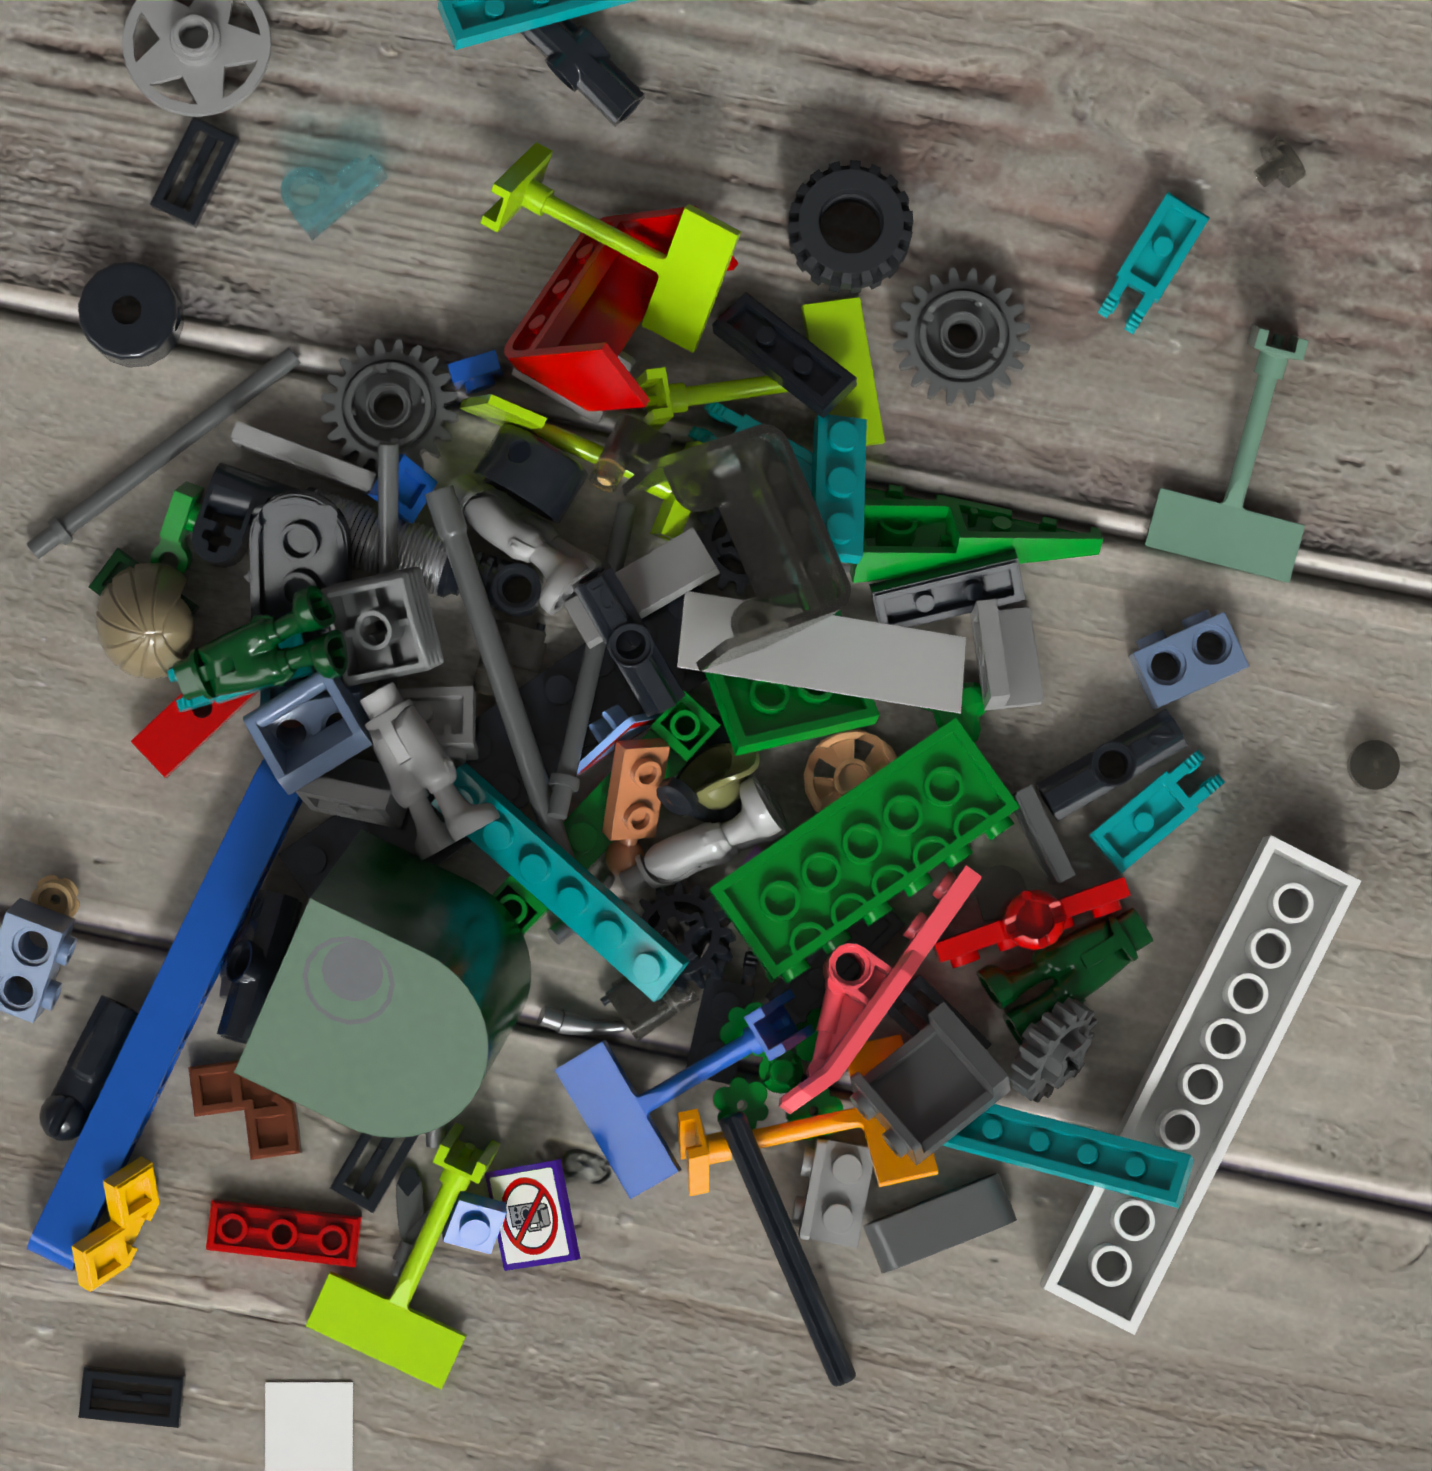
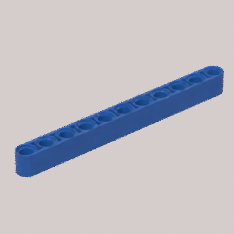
[27,758,303,1271]

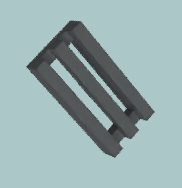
[1012,785,1076,886]

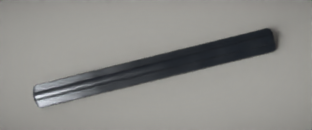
[719,1111,856,1387]

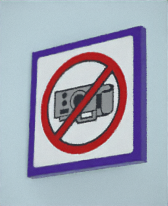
[485,1159,581,1271]

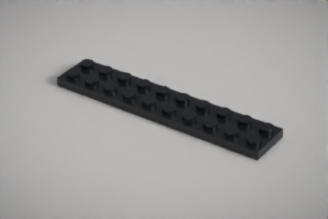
[278,586,708,899]

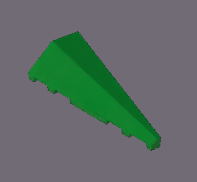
[847,484,1103,583]

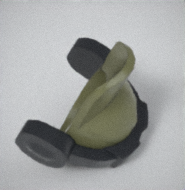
[656,714,760,823]

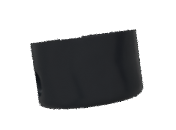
[78,261,184,368]
[474,423,588,524]

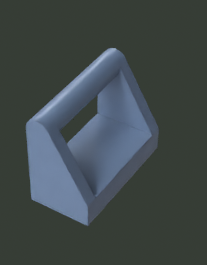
[243,671,373,795]

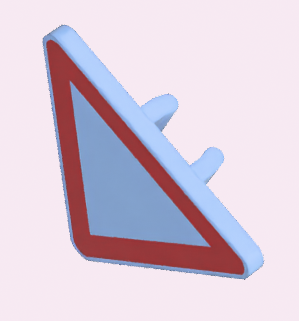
[576,705,662,776]

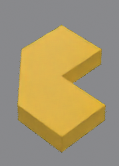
[72,1156,160,1292]

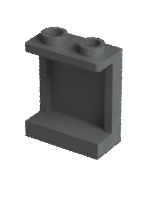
[850,1002,1011,1166]

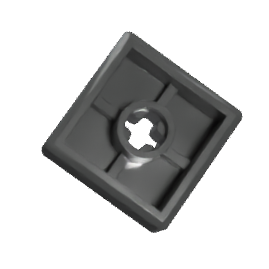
[321,566,444,687]

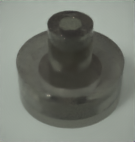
[1253,136,1306,188]
[1347,740,1400,791]

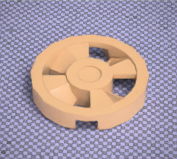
[803,729,897,813]

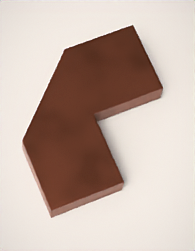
[188,1060,302,1160]

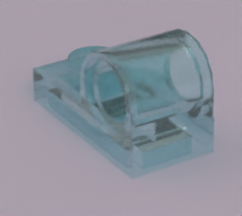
[280,154,388,241]

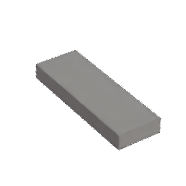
[230,421,378,497]
[563,527,720,649]

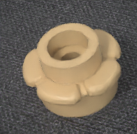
[31,875,80,917]

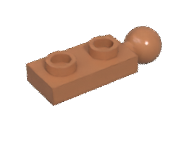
[602,738,670,876]

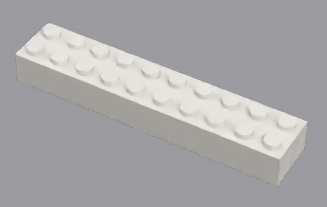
[1039,835,1361,1335]

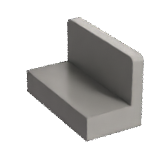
[970,599,1044,711]
[295,757,408,829]

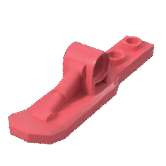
[779,865,982,1114]

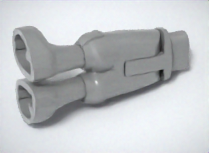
[447,474,604,615]
[360,682,500,861]
[619,776,789,893]

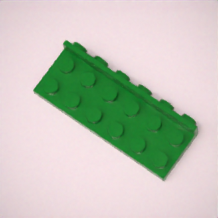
[709,717,1020,984]

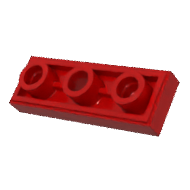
[131,691,259,778]
[206,1199,363,1267]

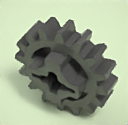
[1009,997,1097,1103]

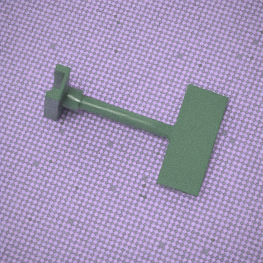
[1144,324,1309,583]

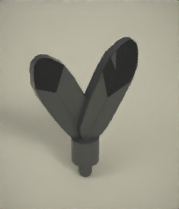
[392,1167,442,1277]

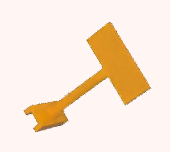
[678,1034,938,1196]

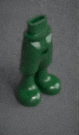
[173,586,348,700]
[976,907,1154,1046]

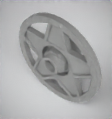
[122,0,271,117]

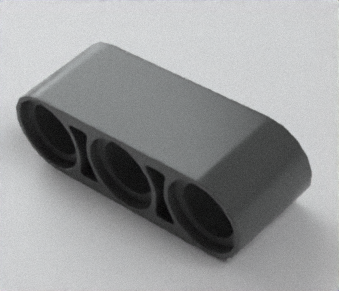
[863,1172,1017,1273]

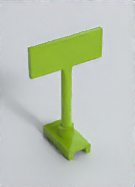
[480,142,742,353]
[635,297,885,446]
[459,394,716,541]
[306,1122,501,1390]

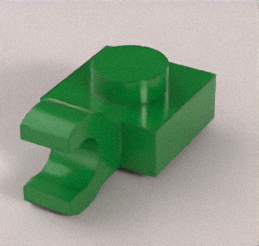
[151,481,205,574]

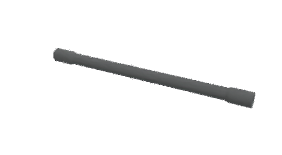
[425,485,576,860]

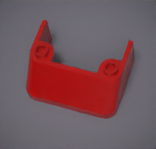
[504,205,738,411]

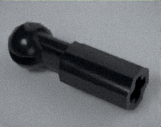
[39,995,139,1141]

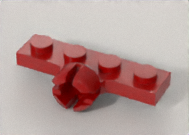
[933,877,1131,969]

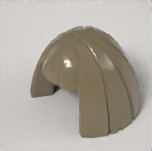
[96,562,195,679]

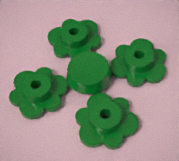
[713,1002,843,1141]

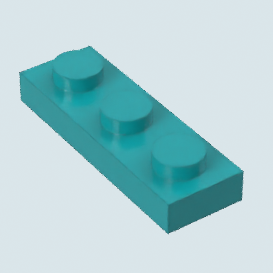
[809,414,867,564]

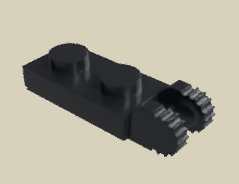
[686,943,758,1085]

